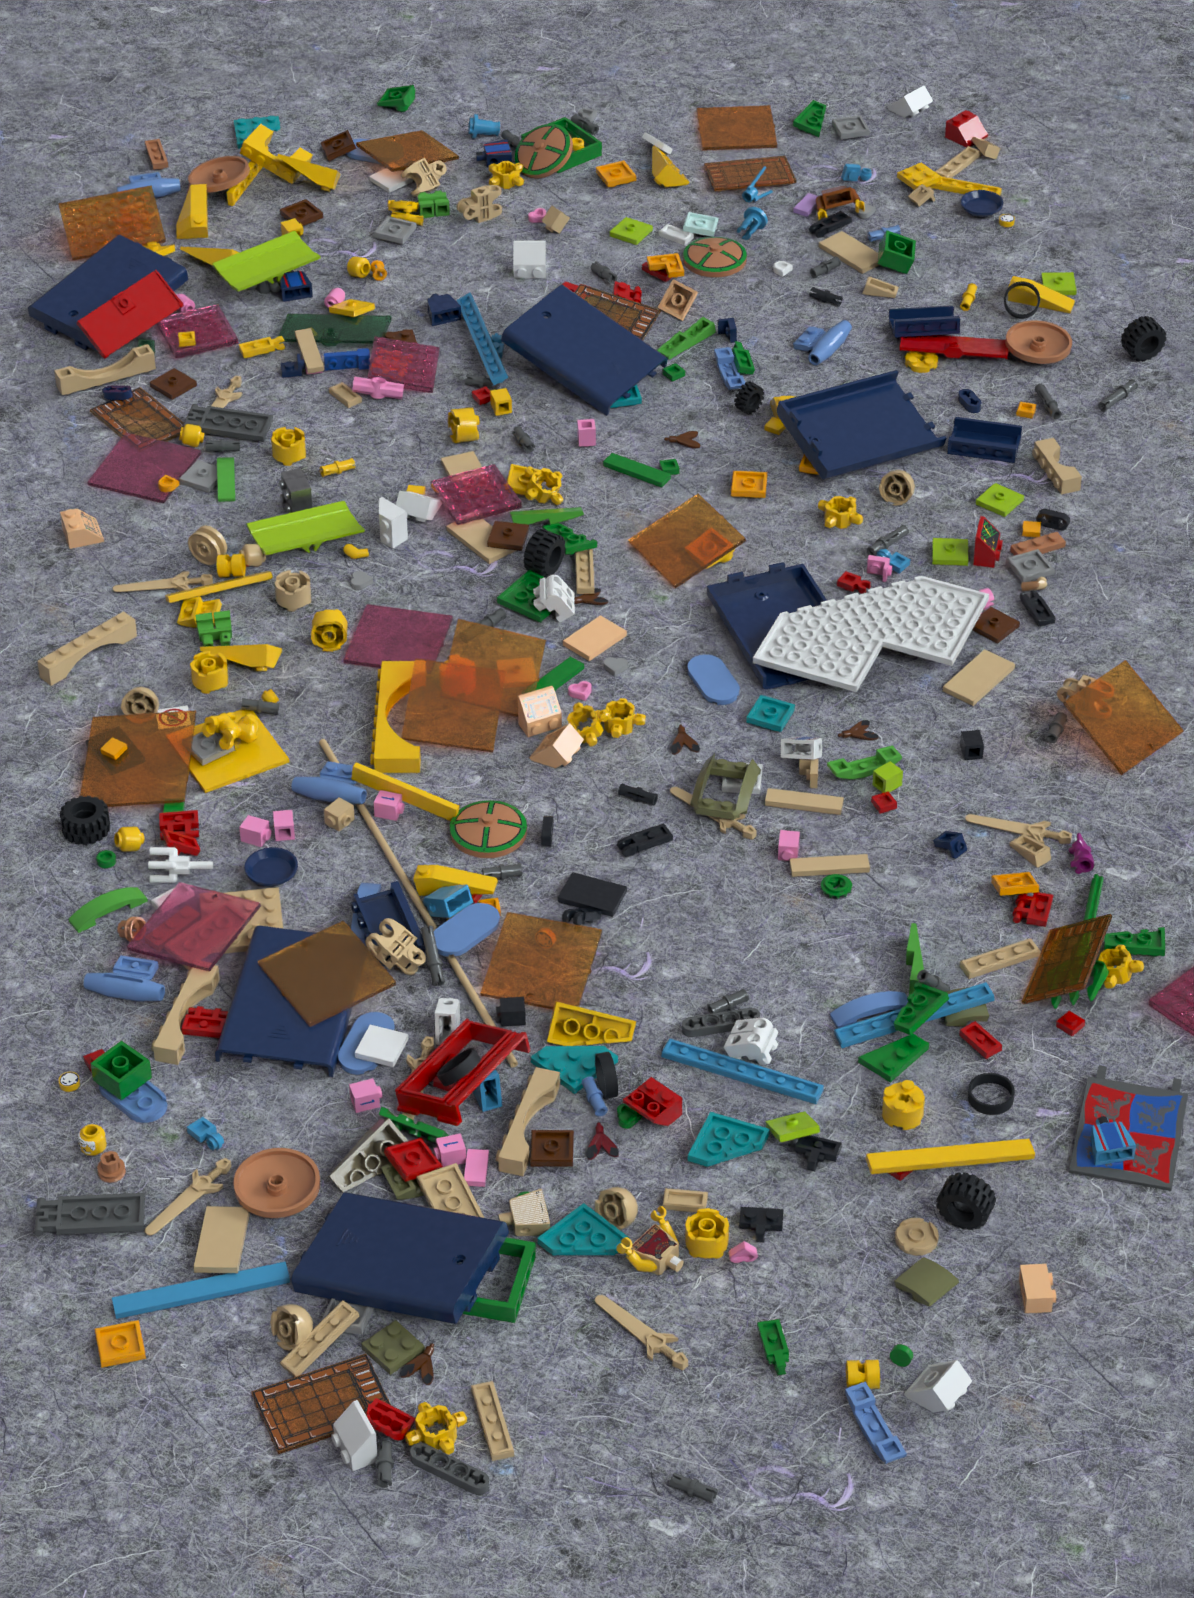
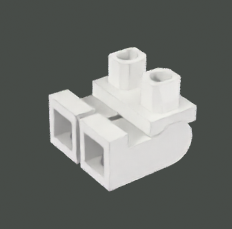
[533,575,575,622]
[724,1018,778,1065]

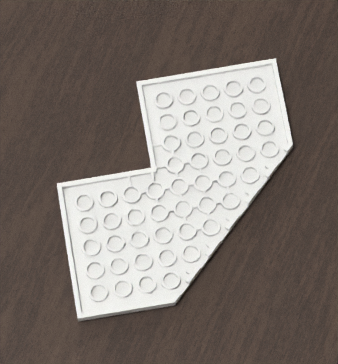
[753,576,989,692]

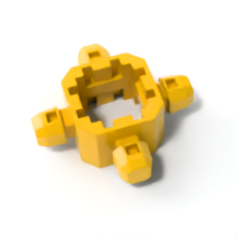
[488,161,524,189]
[524,466,564,505]
[818,496,863,529]
[595,698,646,738]
[567,702,611,747]
[1098,945,1144,989]
[405,1402,467,1455]

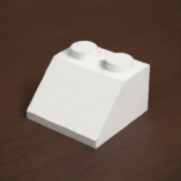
[887,86,933,118]
[513,241,546,278]
[396,491,443,522]
[379,497,408,549]
[904,1360,972,1413]
[331,1400,378,1471]

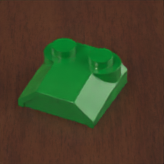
[377,85,415,112]

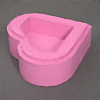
[528,208,546,223]
[568,681,592,701]
[728,1241,758,1263]

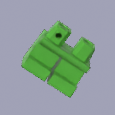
[418,190,450,218]
[195,610,232,647]

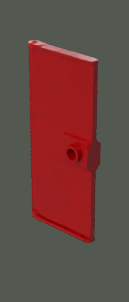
[76,270,184,359]
[899,335,1008,359]

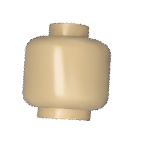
[239,544,266,567]

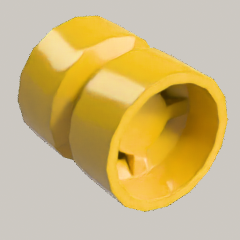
[216,554,246,578]
[846,1360,880,1389]

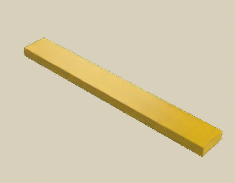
[865,1138,1035,1174]

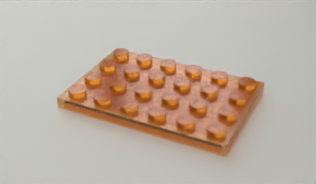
[58,185,166,261]

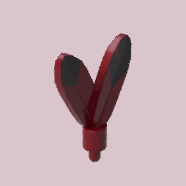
[587,1122,619,1160]

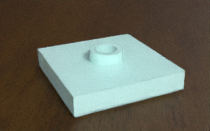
[683,212,719,237]

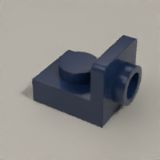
[717,318,737,343]
[281,354,305,378]
[933,831,967,859]

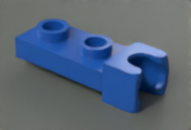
[324,348,371,371]

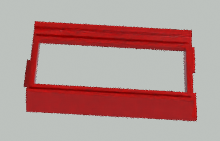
[395,1018,531,1126]

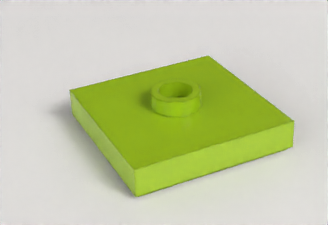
[610,217,653,245]
[1041,272,1077,295]
[976,483,1024,517]
[932,538,968,566]
[765,1111,820,1143]

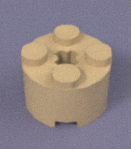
[275,570,311,612]

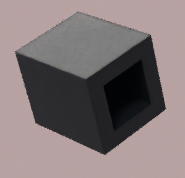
[960,730,984,760]
[496,996,526,1027]

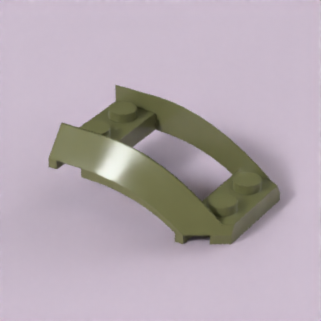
[690,753,761,820]

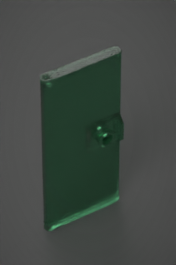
[278,313,392,346]

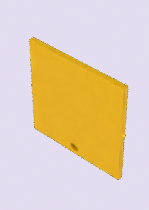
[166,710,290,793]

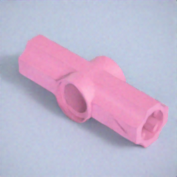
[352,377,404,399]

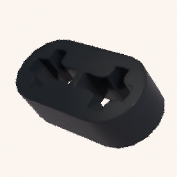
[1036,509,1070,531]
[541,816,554,847]

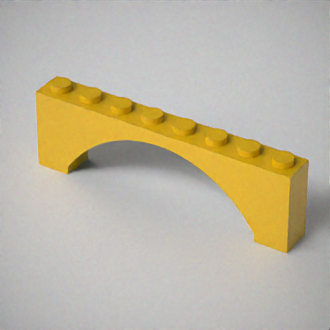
[370,661,427,773]

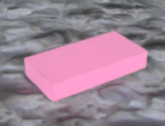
[464,1149,489,1187]

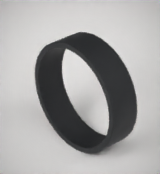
[1004,281,1040,319]
[436,1048,481,1086]
[595,1052,618,1099]
[968,1073,1015,1115]

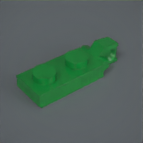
[732,341,755,375]
[757,1319,789,1376]

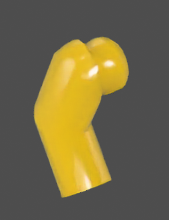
[343,544,369,559]

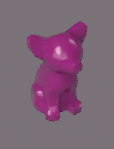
[1069,833,1094,874]

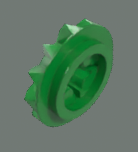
[821,874,852,899]

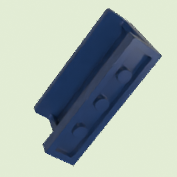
[889,305,960,337]
[947,417,1022,463]
[350,881,425,967]

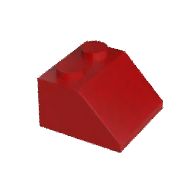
[945,110,988,148]

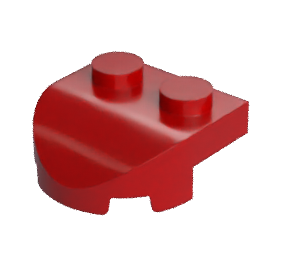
[365,1398,416,1441]

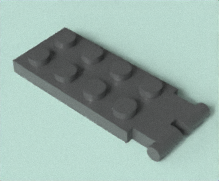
[182,404,273,442]
[34,1193,145,1236]

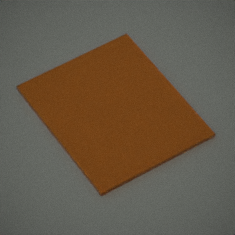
[80,710,196,807]

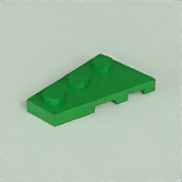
[792,100,826,137]
[543,523,598,555]
[1104,927,1165,957]
[893,982,949,1035]
[858,1034,929,1083]
[379,1107,449,1144]

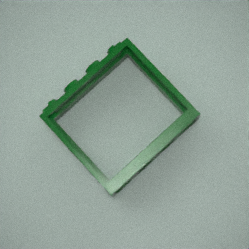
[521,117,602,173]
[463,1237,536,1323]

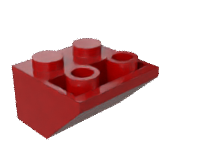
[623,1077,682,1126]

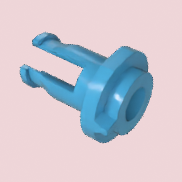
[468,114,500,139]
[737,207,768,240]

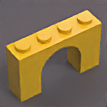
[240,124,313,184]

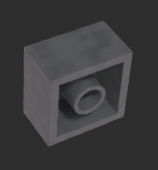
[279,468,313,514]

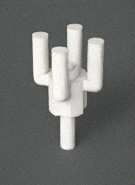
[148,847,213,883]

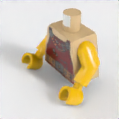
[617,1206,684,1275]

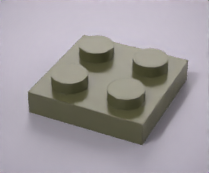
[361,1320,425,1375]

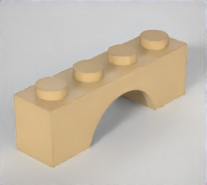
[1032,438,1082,495]

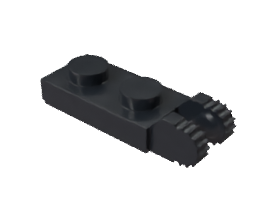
[809,211,852,238]
[1020,590,1056,627]
[616,823,673,857]
[562,908,602,925]

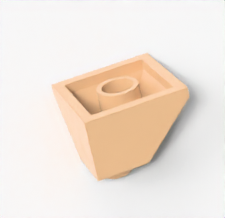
[657,279,698,321]

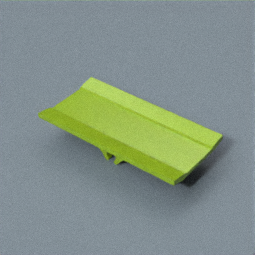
[212,231,321,292]
[246,501,365,555]

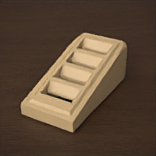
[972,137,1000,159]
[862,276,899,298]
[1010,834,1051,867]

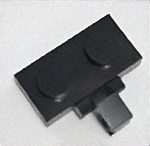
[795,1135,842,1172]
[739,1206,784,1243]

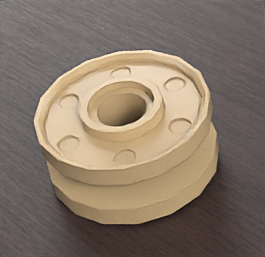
[188,525,227,565]

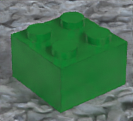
[877,230,916,274]
[90,1041,152,1101]

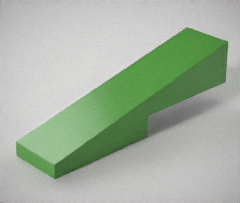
[657,317,716,360]
[510,507,584,525]
[906,923,924,994]

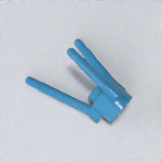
[742,166,773,203]

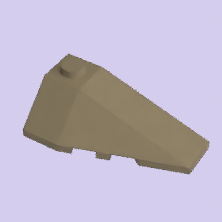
[328,1118,408,1192]

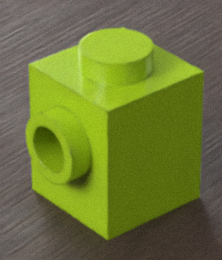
[872,761,903,793]

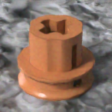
[117,917,147,943]
[97,1151,126,1183]

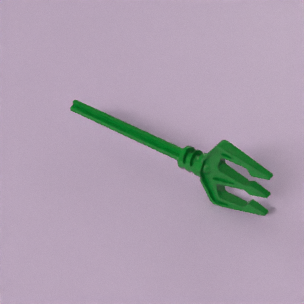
[1048,874,1109,1009]

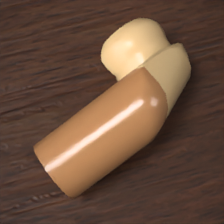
[1021,577,1047,591]

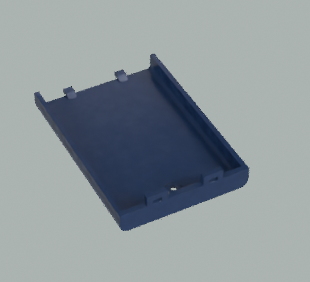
[28,235,188,351]
[501,284,668,416]
[777,370,947,480]
[707,562,827,689]
[215,926,368,1077]
[292,1192,509,1324]

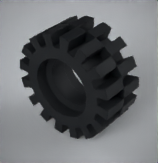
[734,381,765,414]

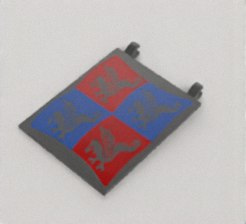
[1069,1065,1188,1191]

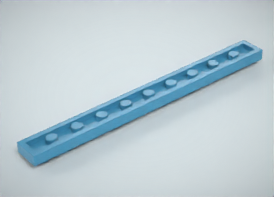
[456,292,509,385]

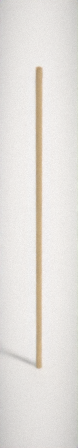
[319,739,518,1067]

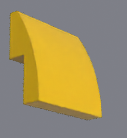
[177,596,222,628]

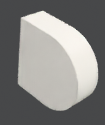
[773,261,793,277]

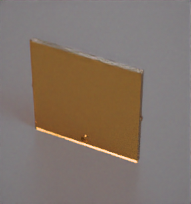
[697,105,777,151]
[356,130,459,172]
[628,493,746,589]
[440,619,546,717]
[402,658,506,753]
[1063,660,1184,775]
[480,912,602,1010]
[258,920,396,1027]

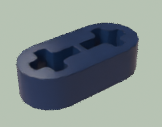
[102,385,133,400]
[958,389,982,413]

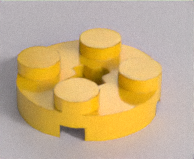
[387,200,419,212]
[905,351,938,373]

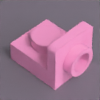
[867,555,892,582]

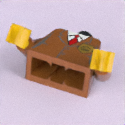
[815,186,865,220]

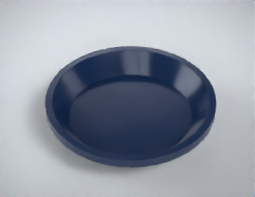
[961,190,1004,217]
[244,847,298,887]

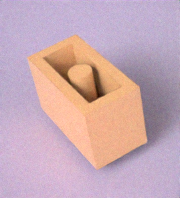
[1019,1264,1056,1313]

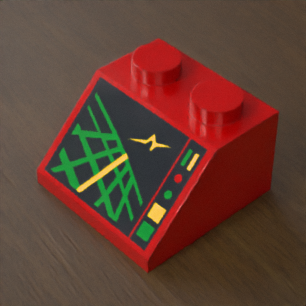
[973,516,1003,568]

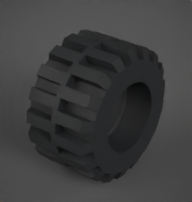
[1121,316,1167,362]
[523,529,565,578]
[60,795,110,845]
[936,1172,996,1230]

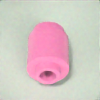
[324,288,345,309]
[176,294,195,315]

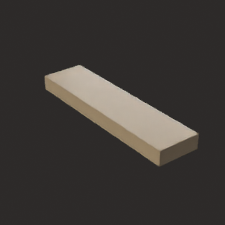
[935,146,981,178]
[295,328,324,374]
[575,549,595,594]
[765,788,844,815]
[790,854,870,877]
[960,938,1040,979]
[280,1301,360,1378]
[471,1381,514,1461]

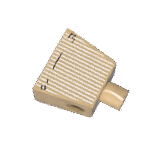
[498,1189,550,1236]

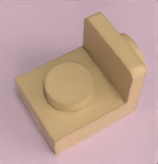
[908,184,935,207]
[799,759,818,788]

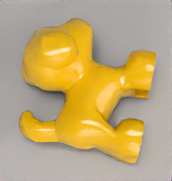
[202,712,259,750]

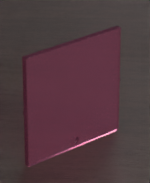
[88,432,201,504]
[343,604,453,675]
[127,882,261,972]

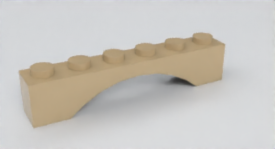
[54,344,156,395]
[37,611,137,686]
[151,962,220,1065]
[496,1067,560,1176]

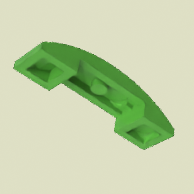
[217,457,235,502]
[827,745,902,779]
[69,887,148,933]

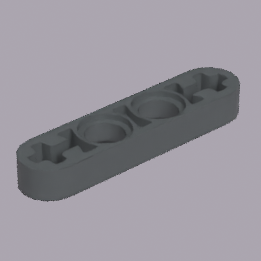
[682,1008,760,1037]
[410,1443,489,1495]

